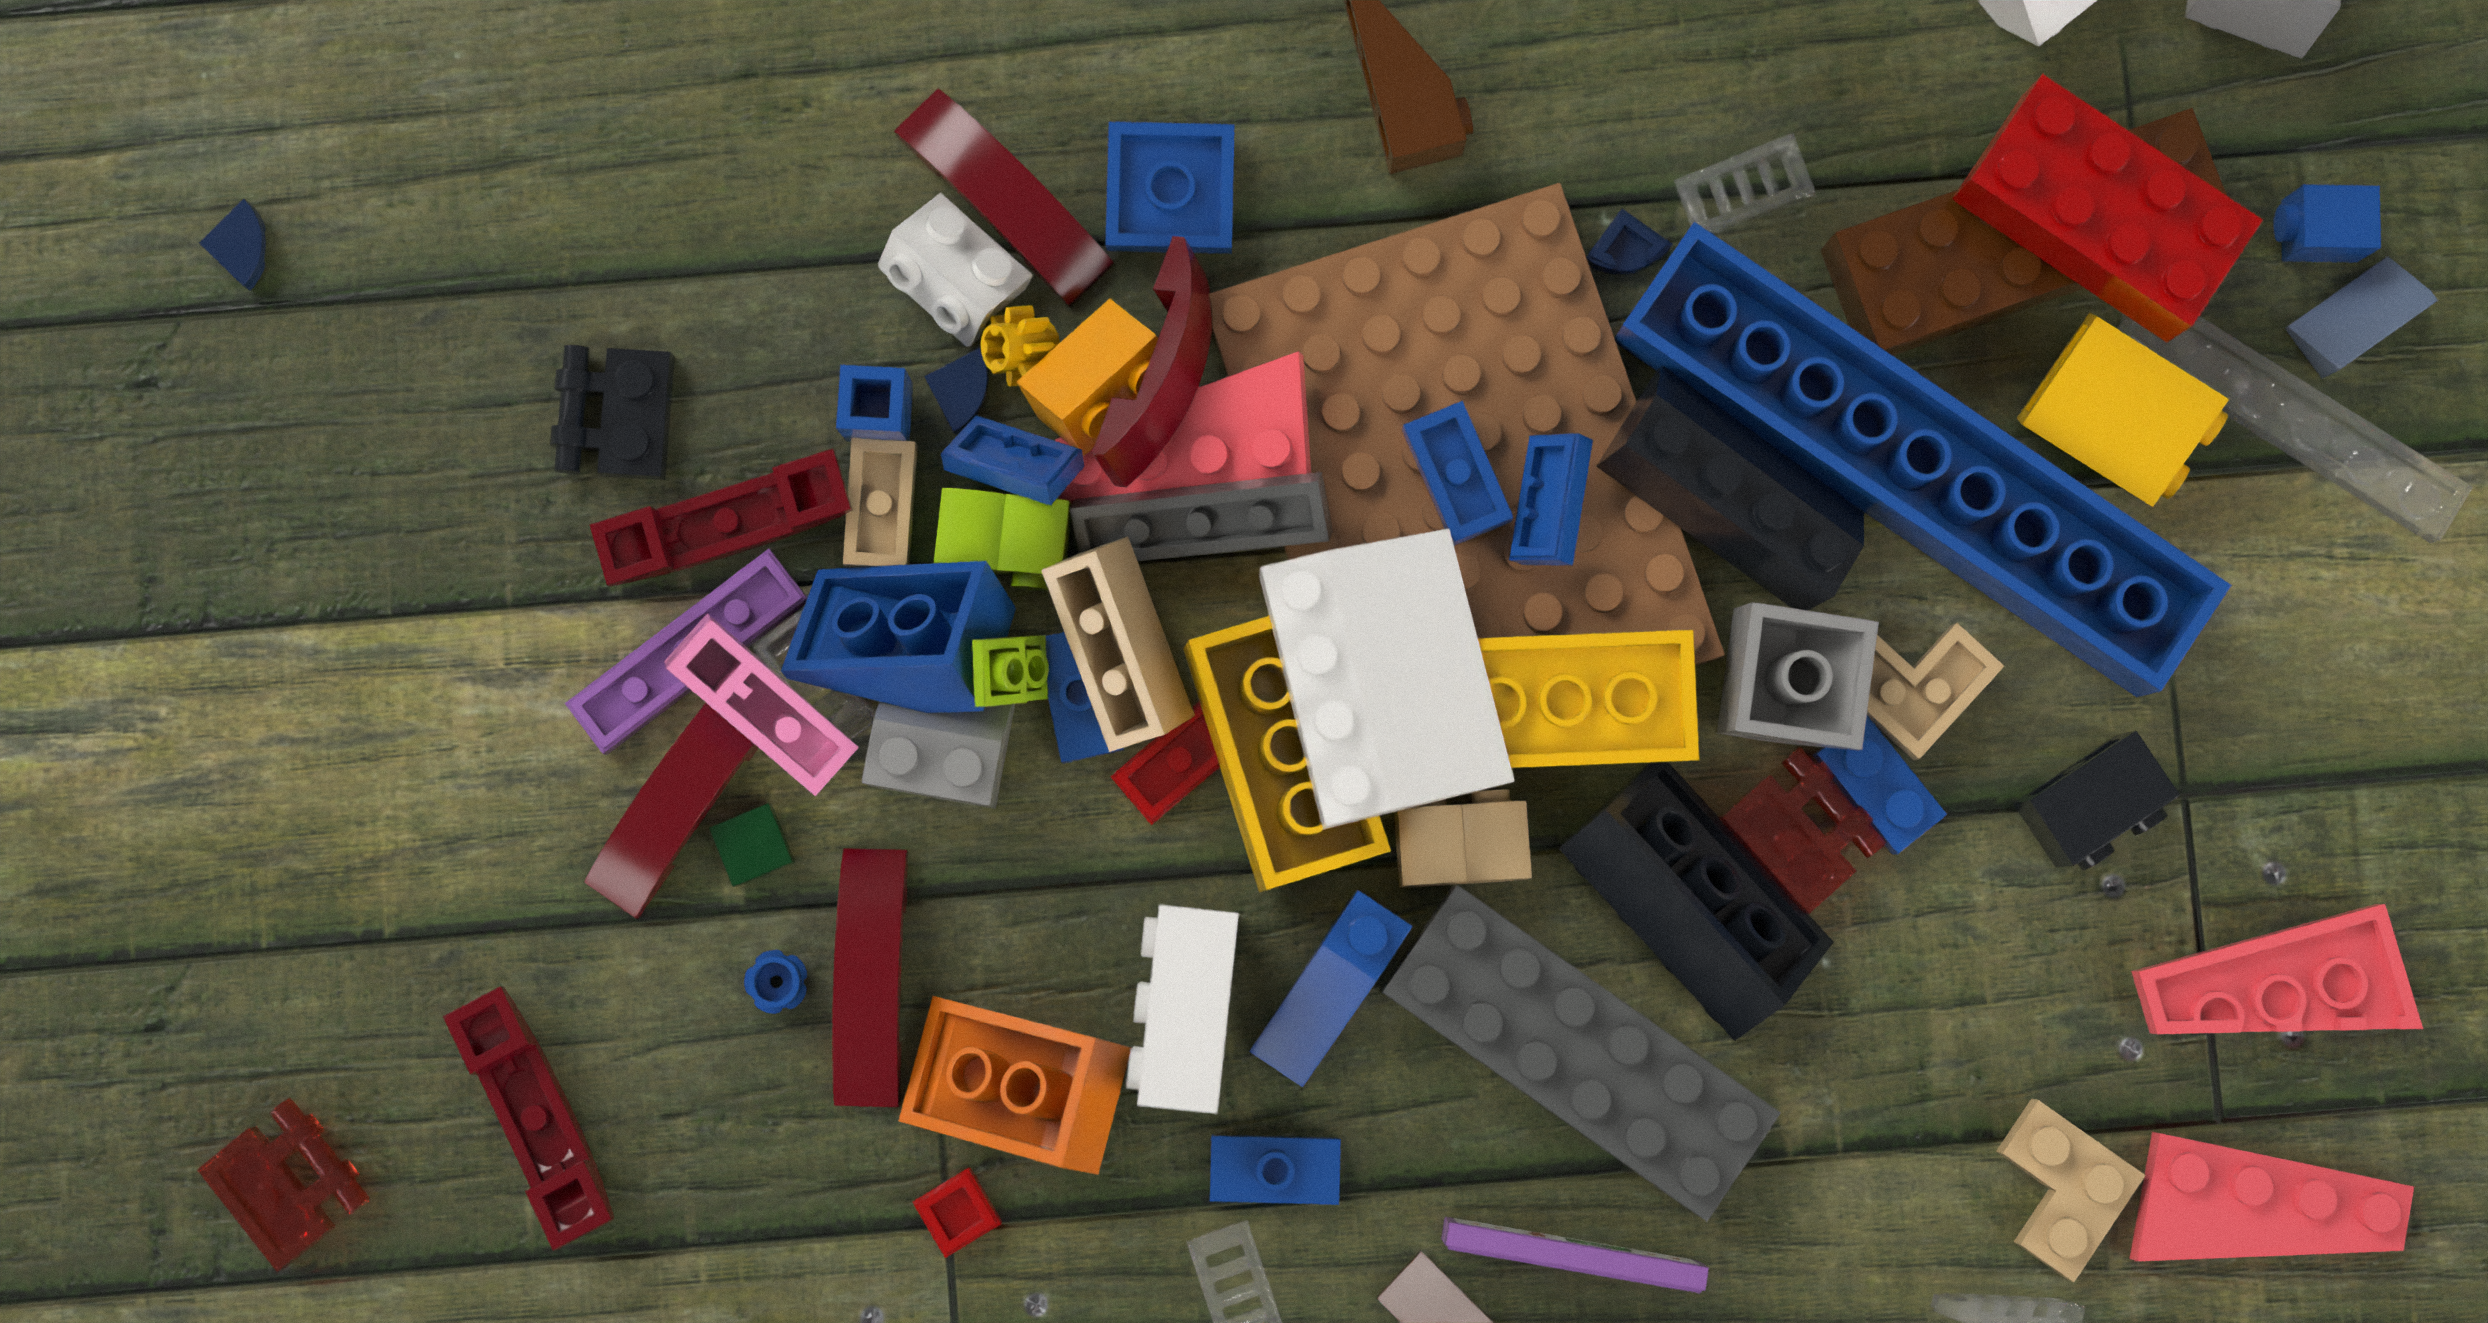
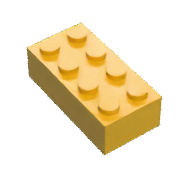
[1183,616,1391,892]

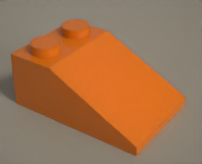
[899,996,1132,1175]

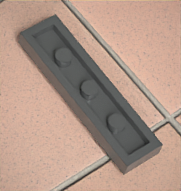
[1069,472,1333,561]

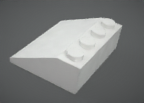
[1259,529,1514,830]

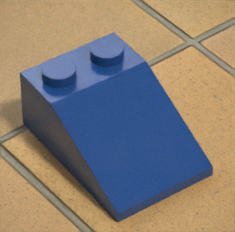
[781,561,1016,713]

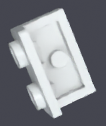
[878,193,1033,347]

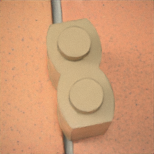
[1394,790,1532,888]

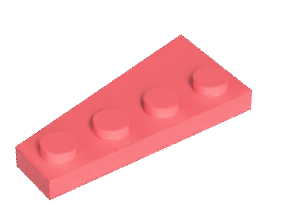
[1055,351,1311,504]
[2131,904,2423,1034]
[2129,1132,2414,1262]

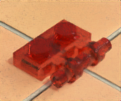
[1719,746,1886,914]
[197,1098,371,1272]

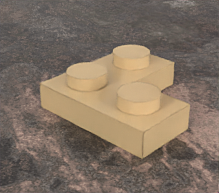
[1867,623,2004,761]
[1996,1099,2146,1282]

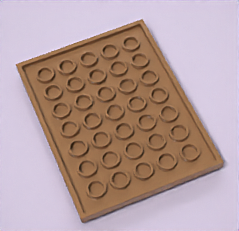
[1209,183,1725,667]

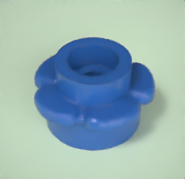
[744,950,807,1014]

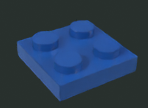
[1106,122,1234,254]

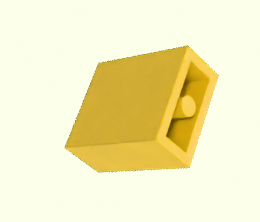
[2017,312,2229,507]

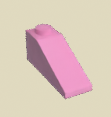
[664,613,859,796]

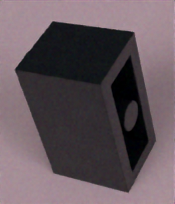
[2013,730,2180,871]

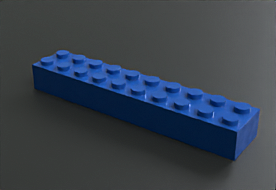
[1614,222,2232,697]

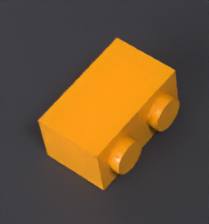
[1017,298,1158,456]

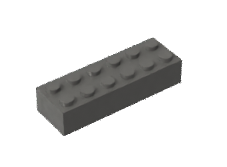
[1379,885,1781,1221]

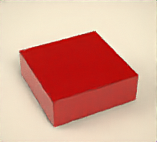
[912,1167,1002,1258]

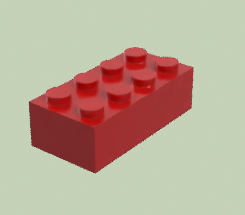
[1952,74,2263,343]

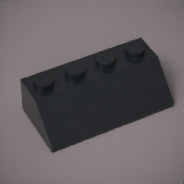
[1596,365,1864,611]
[1559,762,1834,1041]

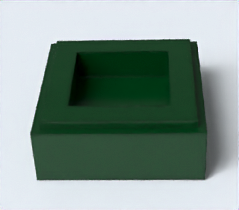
[709,803,796,887]

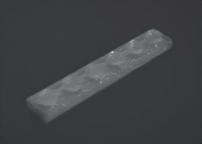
[2116,315,2473,543]

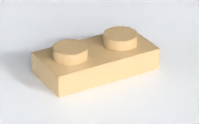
[843,438,918,567]

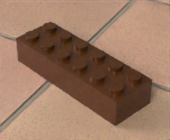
[1820,108,2227,356]

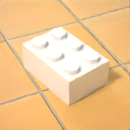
[1127,905,1239,1114]

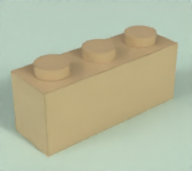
[1041,536,1195,752]

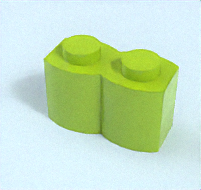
[934,488,1072,591]

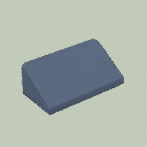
[2285,256,2438,379]

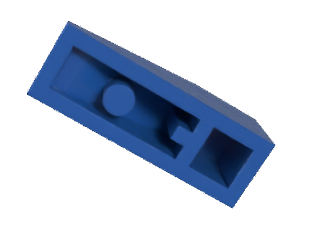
[1249,890,1413,1087]

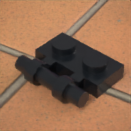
[550,345,675,480]

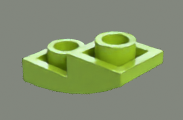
[972,635,1049,707]

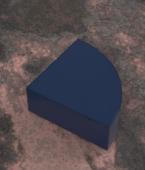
[199,198,266,290]
[1586,209,1673,275]
[924,348,989,435]

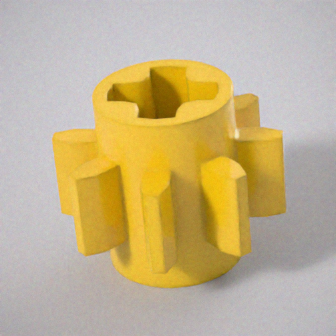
[981,305,1060,386]

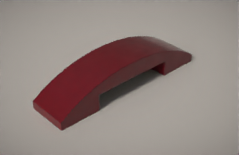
[894,88,1114,308]
[1092,236,1212,487]
[589,448,853,587]
[584,703,758,919]
[832,848,908,1107]
[443,986,614,1250]

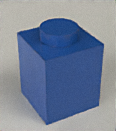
[2273,184,2381,263]
[836,365,913,442]

